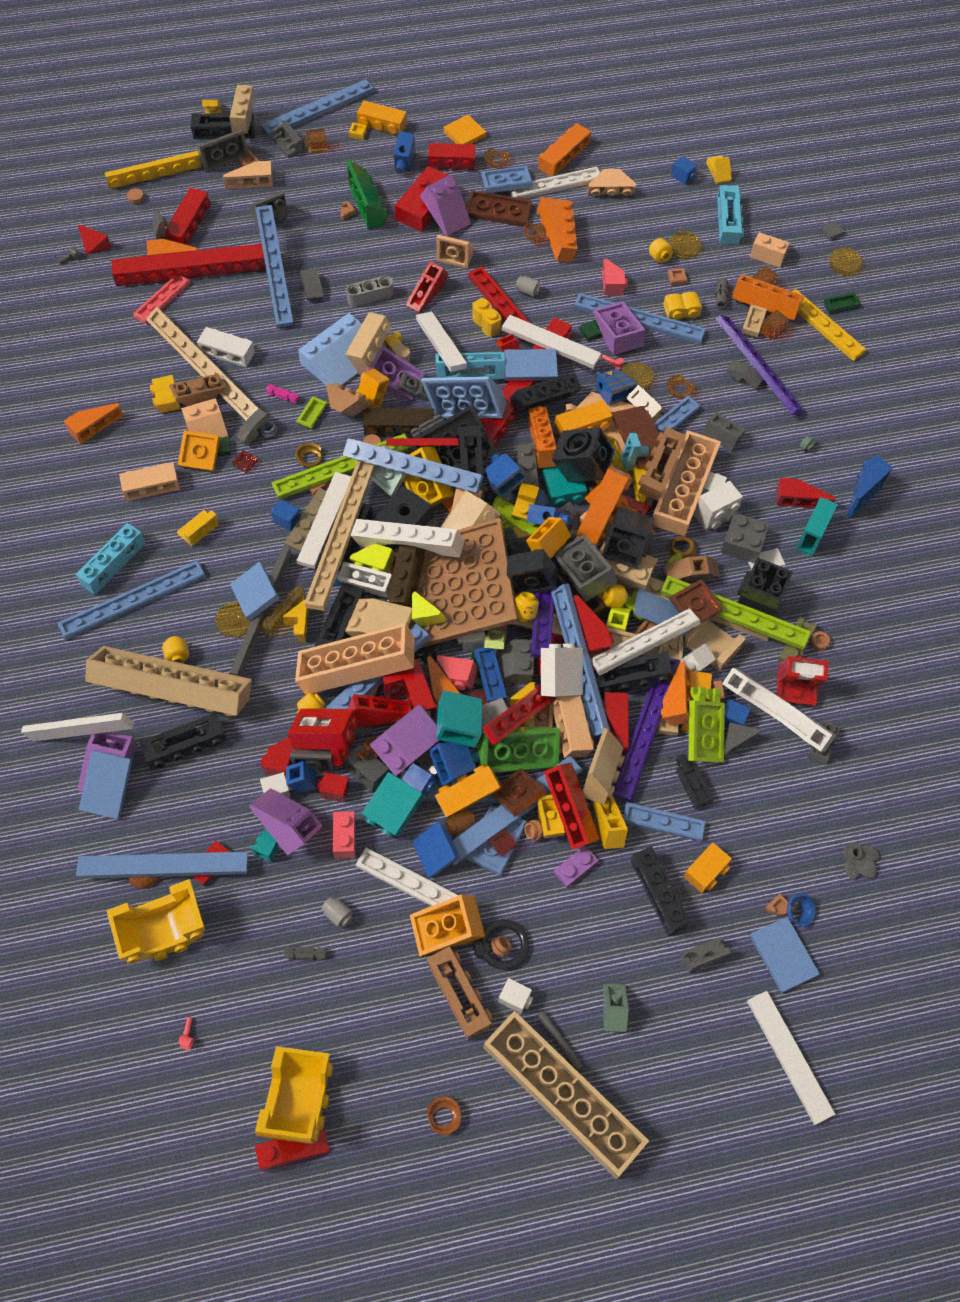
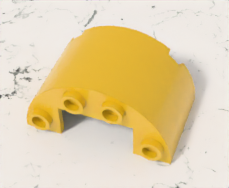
[106,879,205,964]
[255,1046,333,1144]

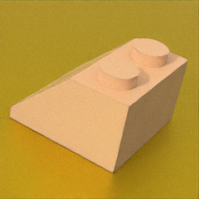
[750,232,791,268]
[436,235,474,268]
[181,398,228,438]

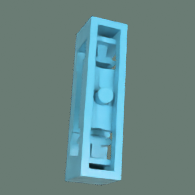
[717,185,744,245]
[436,352,505,380]
[75,523,146,595]

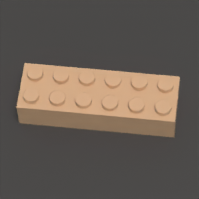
[653,430,721,536]
[295,623,415,695]

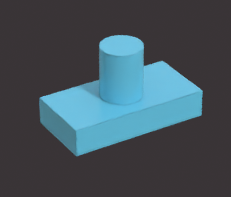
[621,433,649,471]

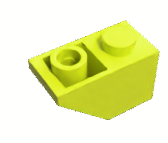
[350,544,396,574]
[606,605,632,632]

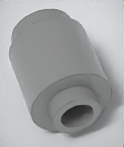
[516,276,541,297]
[321,896,353,928]

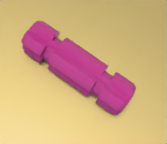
[266,384,299,404]

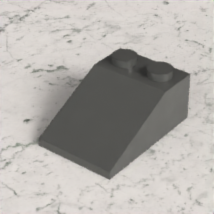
[554,534,617,602]

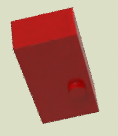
[394,166,455,232]

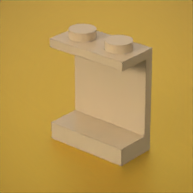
[683,618,746,672]

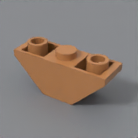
[169,373,225,406]
[326,383,371,417]
[664,556,720,582]

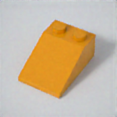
[410,894,485,956]

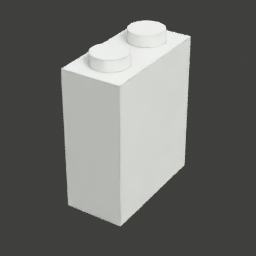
[541,644,583,697]

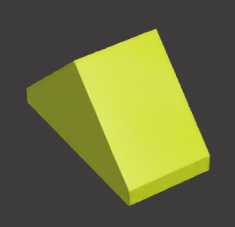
[412,591,447,626]

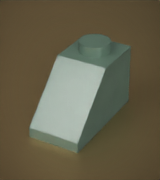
[603,984,629,1033]

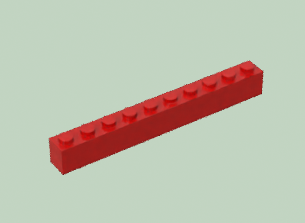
[111,243,267,286]
[481,317,573,448]

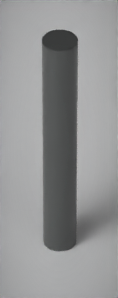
[537,1011,583,1071]

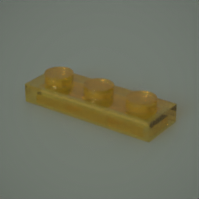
[262,585,306,638]

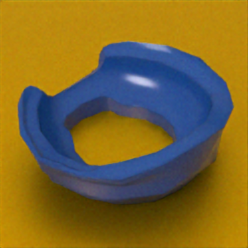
[787,893,815,927]

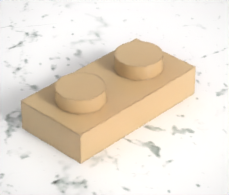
[742,304,767,337]

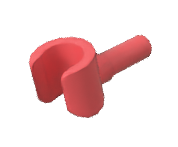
[602,354,624,369]
[179,1017,194,1051]

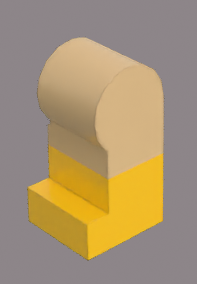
[384,331,410,363]

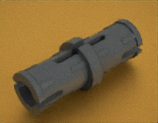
[715,277,729,309]

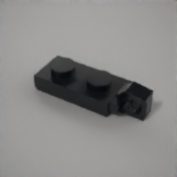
[675,753,714,809]

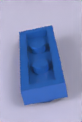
[474,647,507,703]

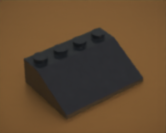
[413,405,498,469]

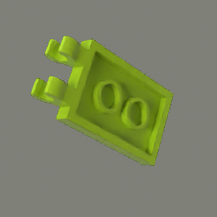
[688,687,725,762]

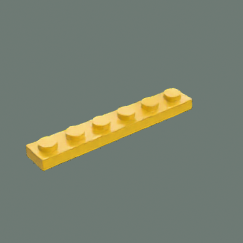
[105,151,201,189]

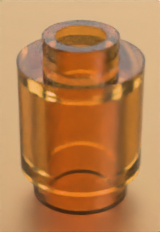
[444,809,476,836]

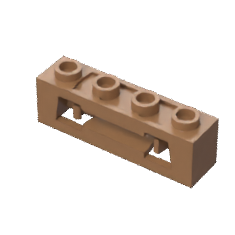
[638,427,686,501]
[427,946,493,1040]

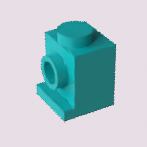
[250,828,280,863]

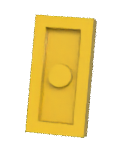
[177,510,219,547]

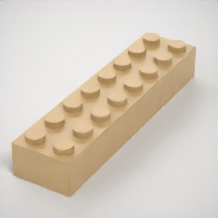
[85,646,252,716]
[483,1011,649,1179]

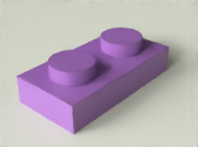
[553,846,599,888]

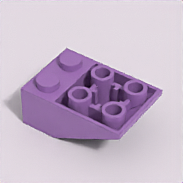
[77,732,137,792]
[249,788,322,855]

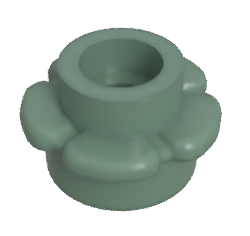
[799,435,815,451]

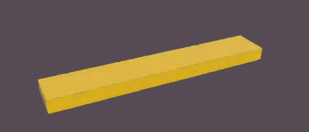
[792,289,867,361]

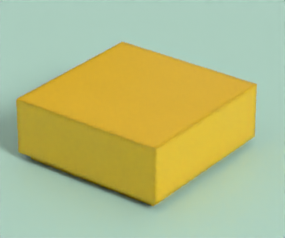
[348,123,368,140]

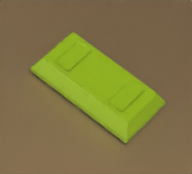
[296,396,328,429]

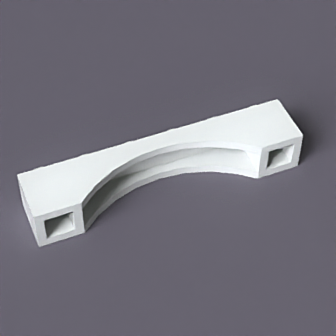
[351,519,465,557]
[722,668,836,751]

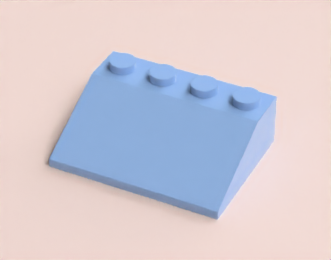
[298,313,362,386]
[421,377,507,419]

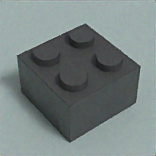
[721,512,770,563]

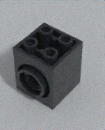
[552,427,615,482]
[375,485,435,548]
[602,507,655,569]
[737,557,793,616]

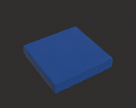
[412,821,460,878]

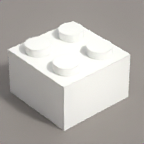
[694,481,743,532]

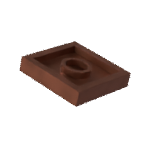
[669,579,723,624]
[491,768,546,817]

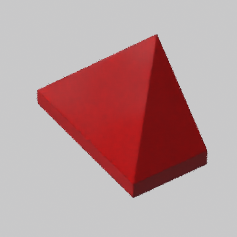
[78,225,111,255]

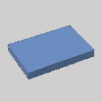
[481,166,533,193]
[504,349,558,381]
[230,562,280,621]
[634,588,689,636]
[79,750,133,819]
[465,804,527,876]
[749,917,820,993]

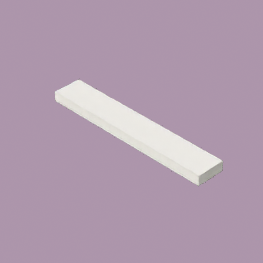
[509,167,600,199]
[416,312,467,372]
[502,315,601,369]
[297,472,352,569]
[590,608,700,676]
[21,713,134,741]
[356,848,458,906]
[747,991,835,1125]

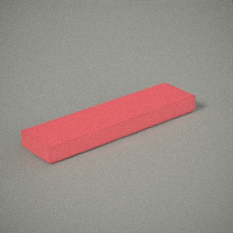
[133,275,191,325]

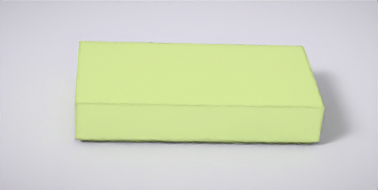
[484,629,507,649]

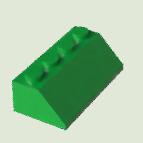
[347,160,388,230]

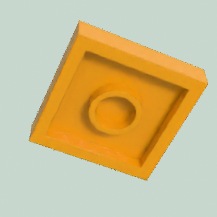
[444,115,486,144]
[178,430,220,472]

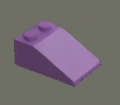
[420,175,471,236]
[593,301,645,355]
[367,346,425,401]
[370,704,439,776]

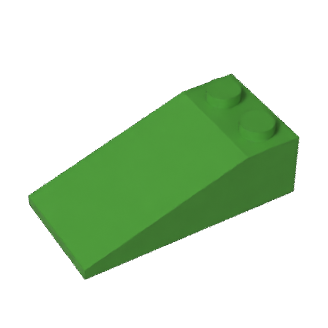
[476,727,560,772]

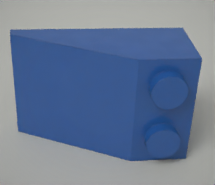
[847,455,893,519]

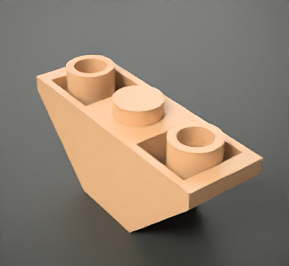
[587,169,636,196]

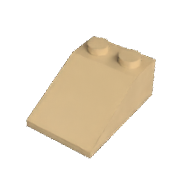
[345,599,412,637]

